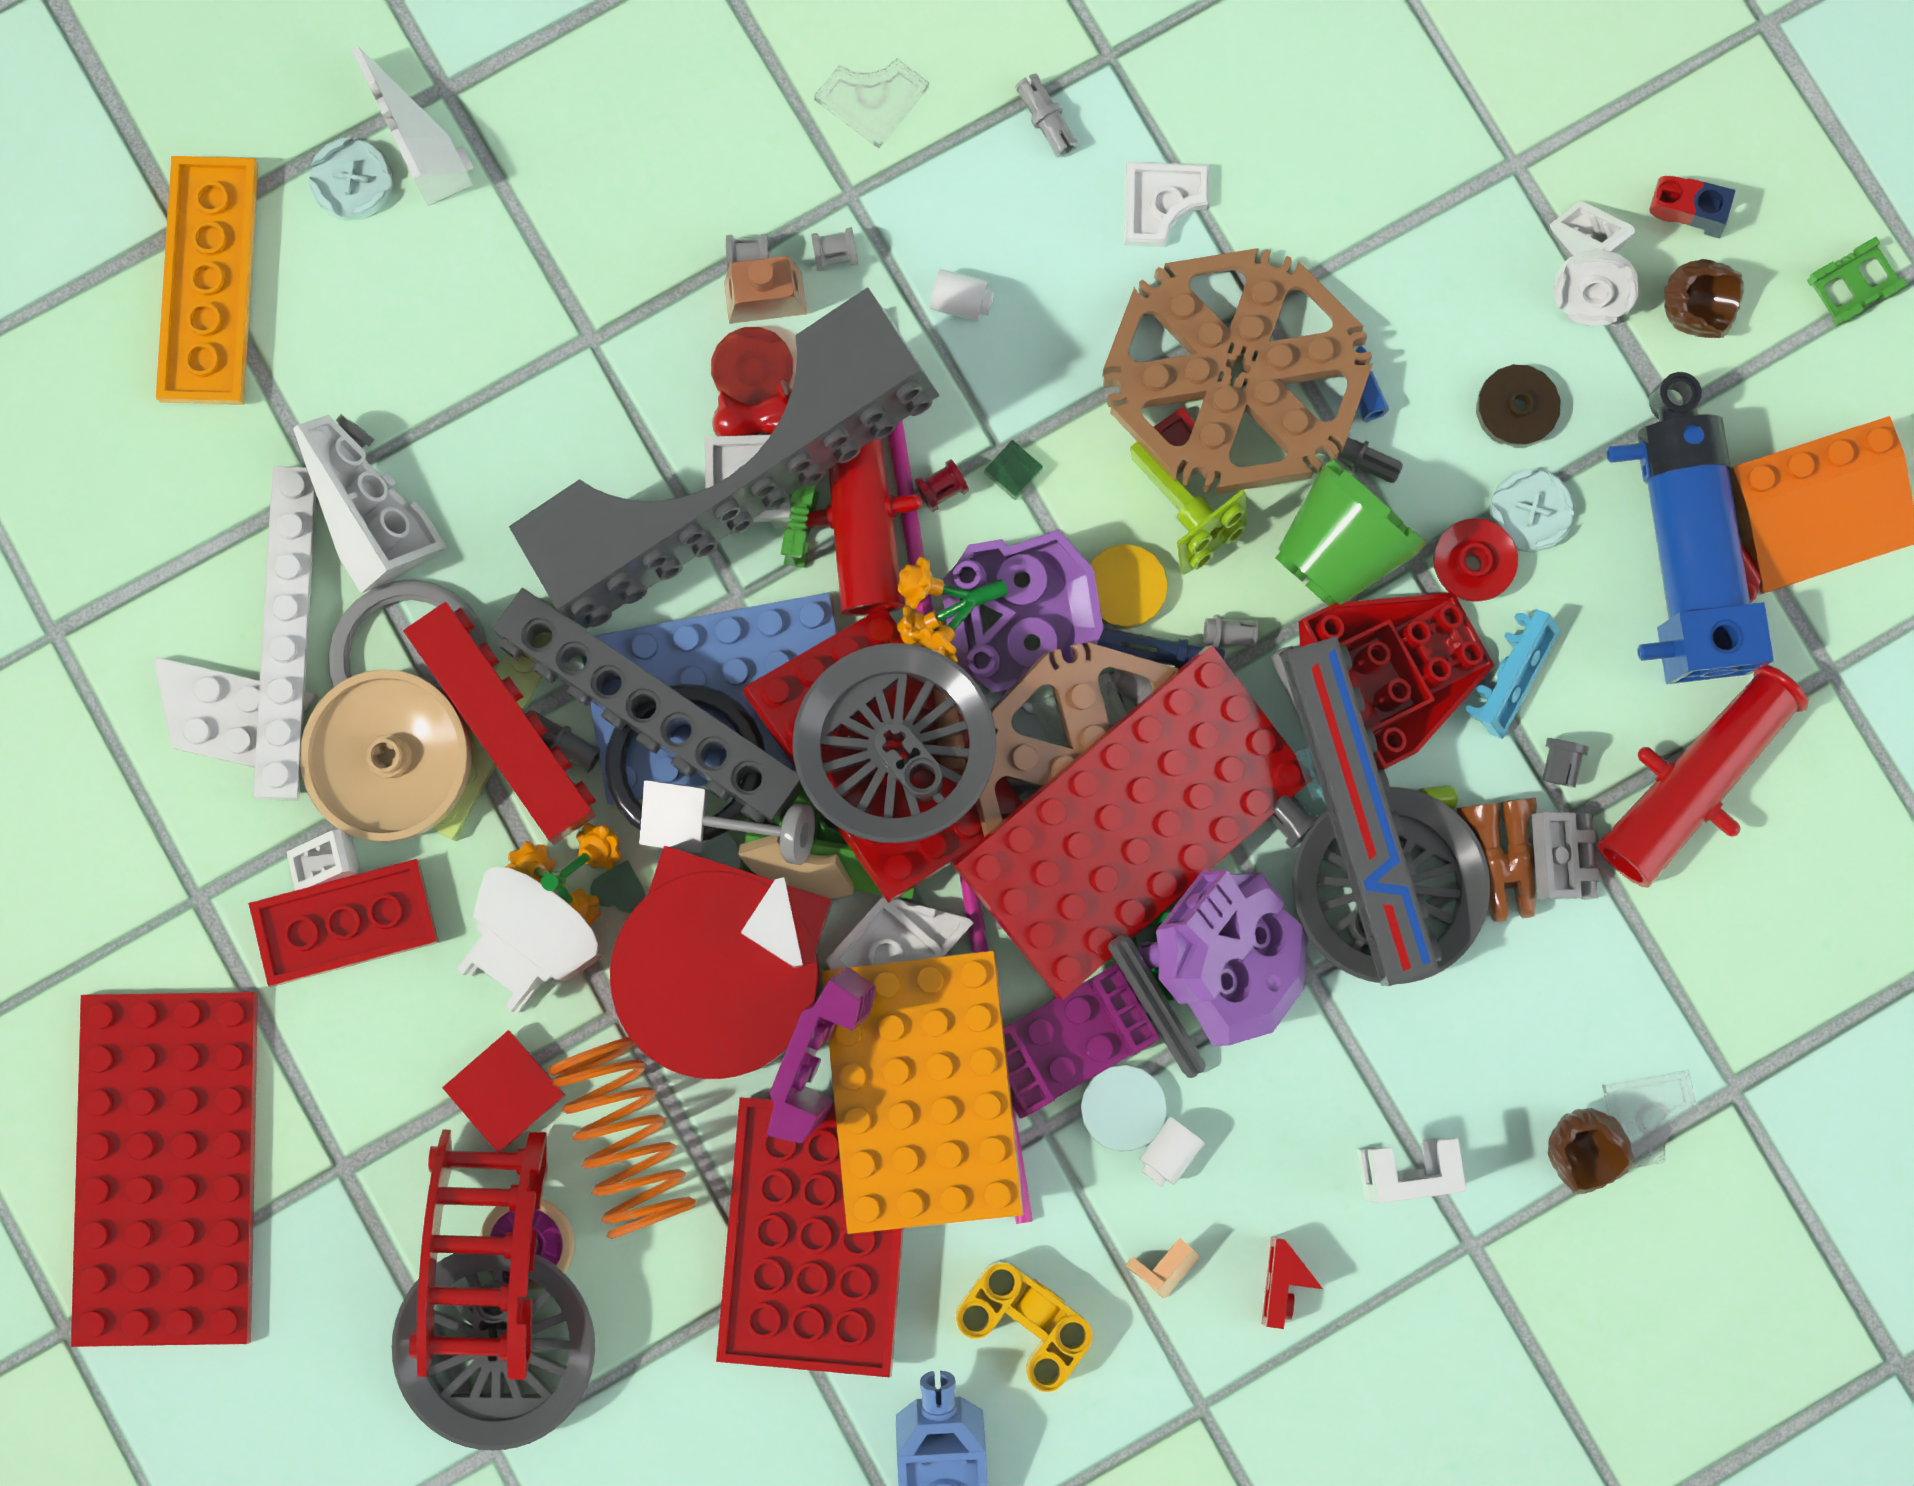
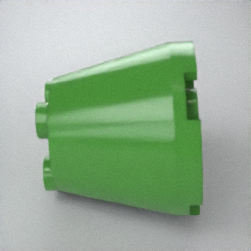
[1275,459,1426,606]

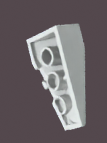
[351,46,474,206]
[293,414,447,593]

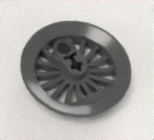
[793,643,996,843]
[1292,787,1490,984]
[391,1253,595,1451]

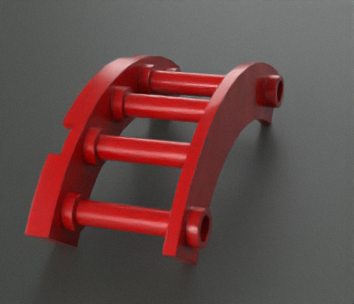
[409,1129,548,1380]

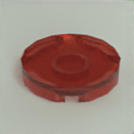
[711,327,794,404]

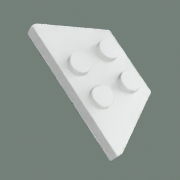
[154,657,318,768]
[826,896,974,970]

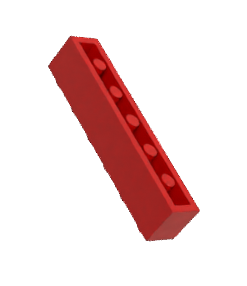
[403,601,597,845]

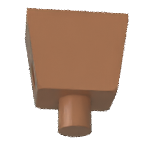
[724,256,807,324]

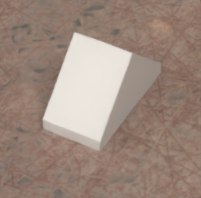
[1549,200,1635,256]
[286,829,361,891]
[741,877,803,968]

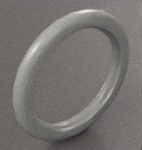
[328,579,488,687]

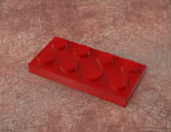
[248,859,439,987]

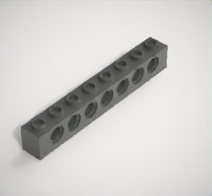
[492,587,803,826]

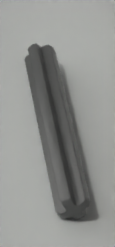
[1108,934,1206,1078]

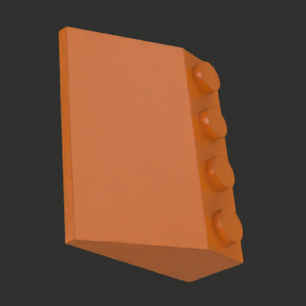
[1729,416,1914,594]

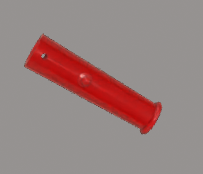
[804,439,923,616]
[1597,665,1809,888]

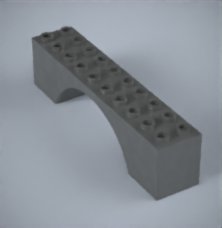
[508,287,940,629]

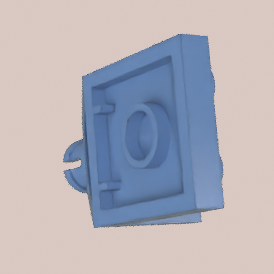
[896,1370,988,1486]

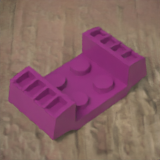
[1004,964,1161,1119]
[767,967,876,1143]

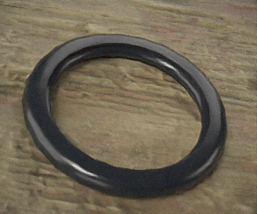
[604,684,765,841]

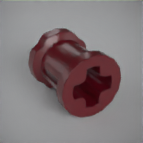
[914,459,969,512]

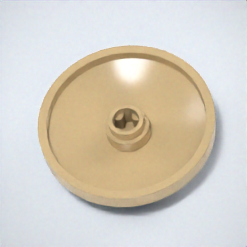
[300,670,472,842]

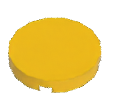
[1090,544,1168,629]

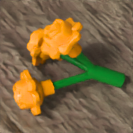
[897,557,1008,663]
[505,823,622,927]

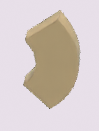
[738,836,855,898]

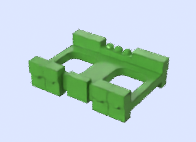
[1807,236,1907,326]
[781,484,819,568]

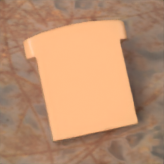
[1125,1238,1200,1298]

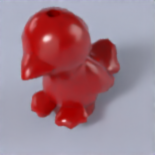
[712,379,792,437]

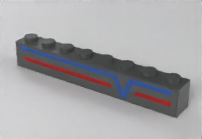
[1281,636,1441,986]

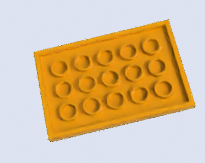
[822,951,1024,1234]

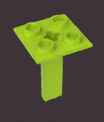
[1130,442,1248,575]

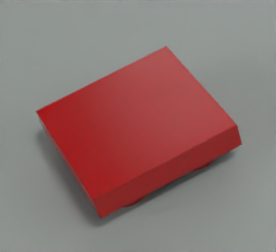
[442,1030,566,1152]

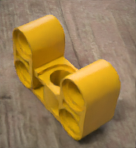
[956,1261,1093,1392]

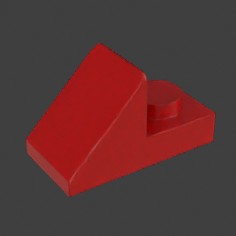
[1261,1237,1323,1329]

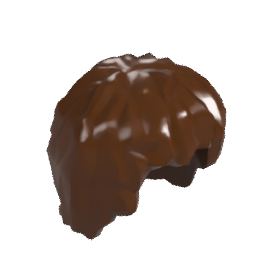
[1664,259,1744,338]
[1547,1108,1634,1194]

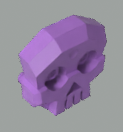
[942,530,1103,692]
[1137,870,1308,1046]

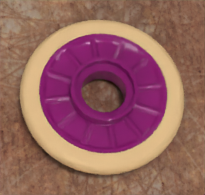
[480,1199,574,1290]

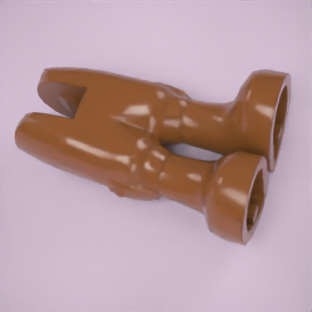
[1456,797,1537,922]

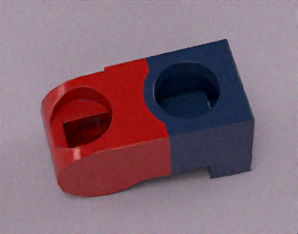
[1649,176,1736,239]

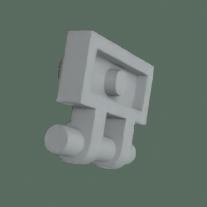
[1531,812,1601,900]

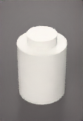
[930,269,994,322]
[1139,1117,1205,1187]

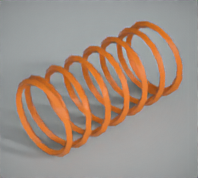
[548,1037,697,1239]

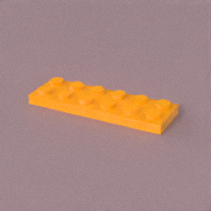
[156,156,258,405]

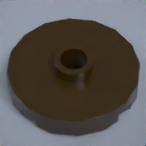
[1476,364,1561,448]

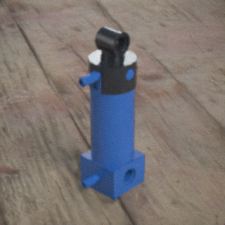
[1607,372,1774,685]

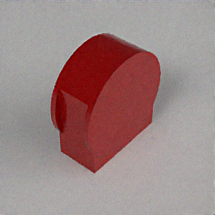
[610,845,833,1079]

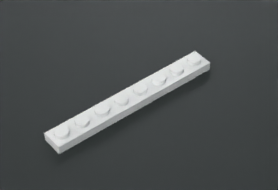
[253,466,316,801]

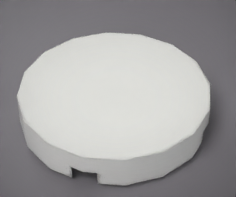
[1553,249,1639,327]

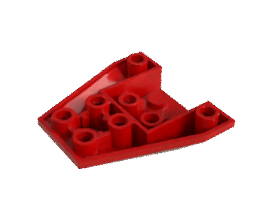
[1298,593,1495,770]

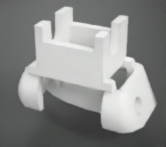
[456,867,602,1012]

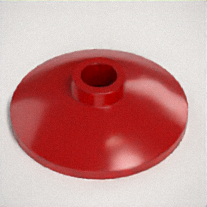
[1433,518,1518,602]

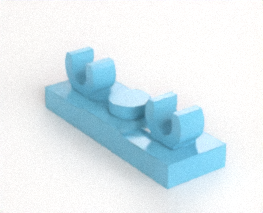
[1465,609,1561,739]

